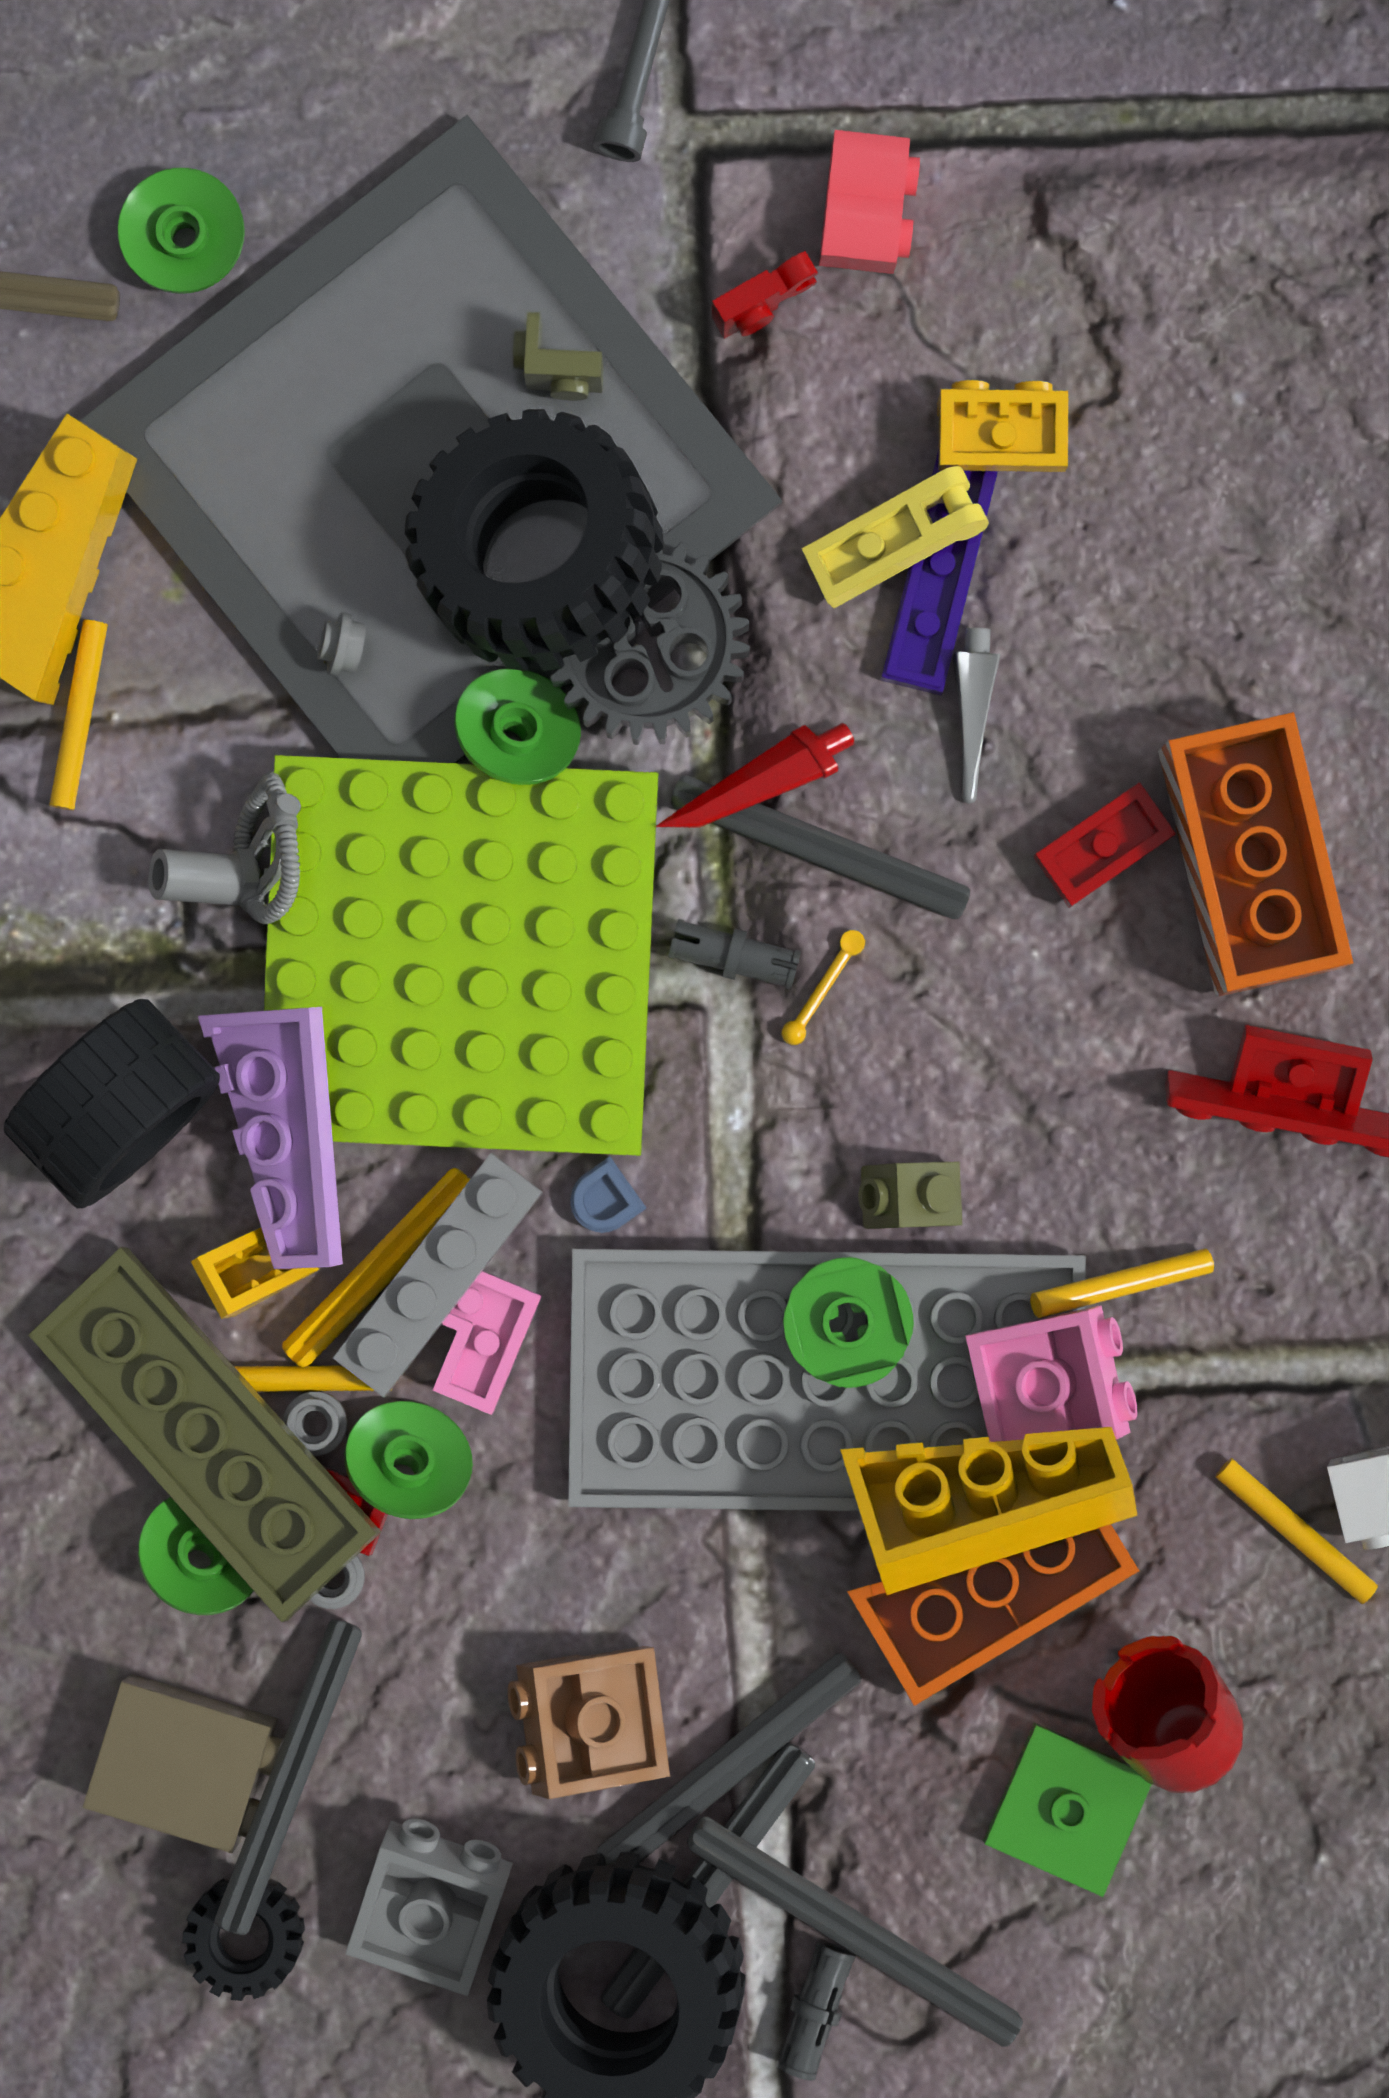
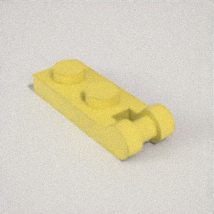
[801,466,989,608]

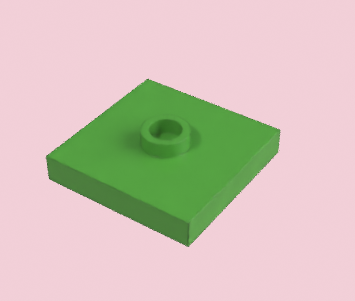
[983,1722,1152,1897]

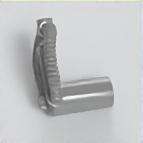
[148,771,301,924]

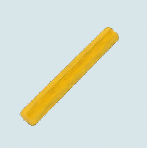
[282,1168,470,1368]

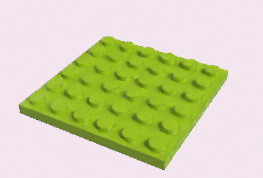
[264,755,659,1156]

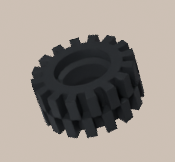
[182,1878,305,2001]

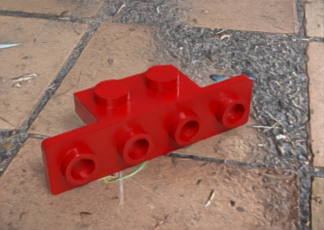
[1165,1025,1389,1157]

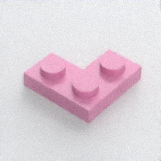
[433,1271,542,1415]

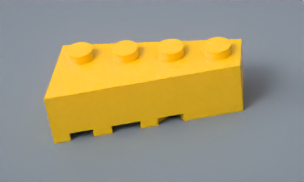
[0,414,137,705]
[840,1427,1138,1595]

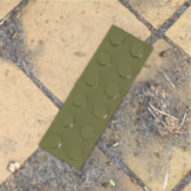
[28,1247,381,1622]

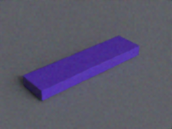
[880,449,998,696]

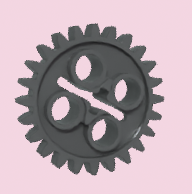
[550,542,750,745]

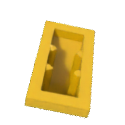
[191,1227,319,1319]

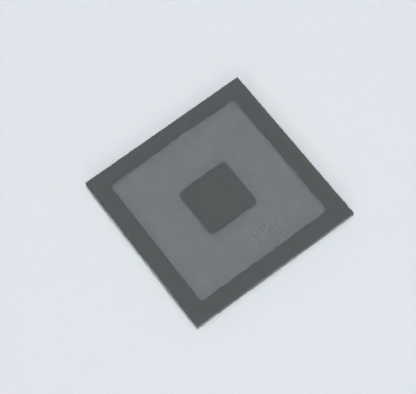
[80,115,783,763]

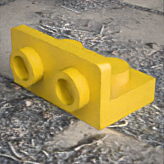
[937,380,1068,472]

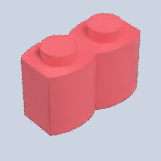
[819,130,920,274]

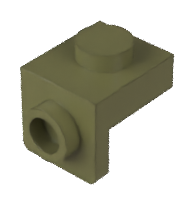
[513,312,604,401]
[858,1161,962,1229]

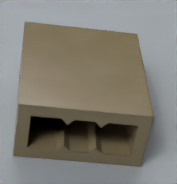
[82,1674,283,1853]

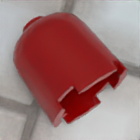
[1092,1636,1244,1793]

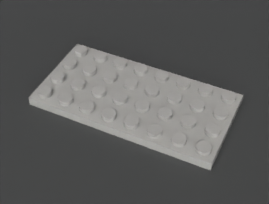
[568,1249,1086,1511]

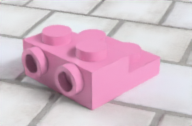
[965,1305,1137,1442]

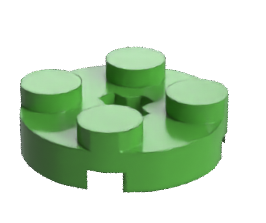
[783,1257,914,1388]

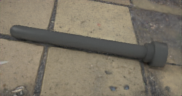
[592,0,670,162]

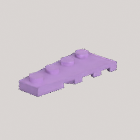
[198,1006,343,1269]

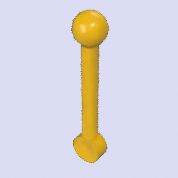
[781,930,865,1045]

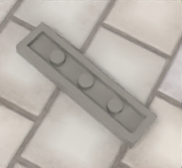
[333,1153,543,1398]

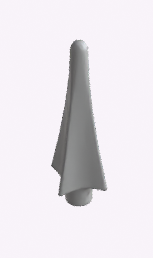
[953,628,1001,804]

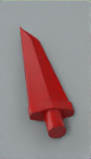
[655,723,854,828]

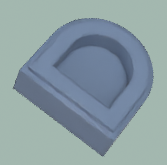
[570,1156,647,1233]

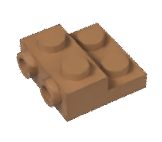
[508,1646,670,1799]

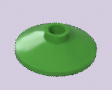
[118,168,245,294]
[454,668,581,785]
[344,1401,473,1519]
[138,1497,254,1615]

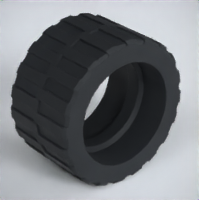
[4,999,220,1208]

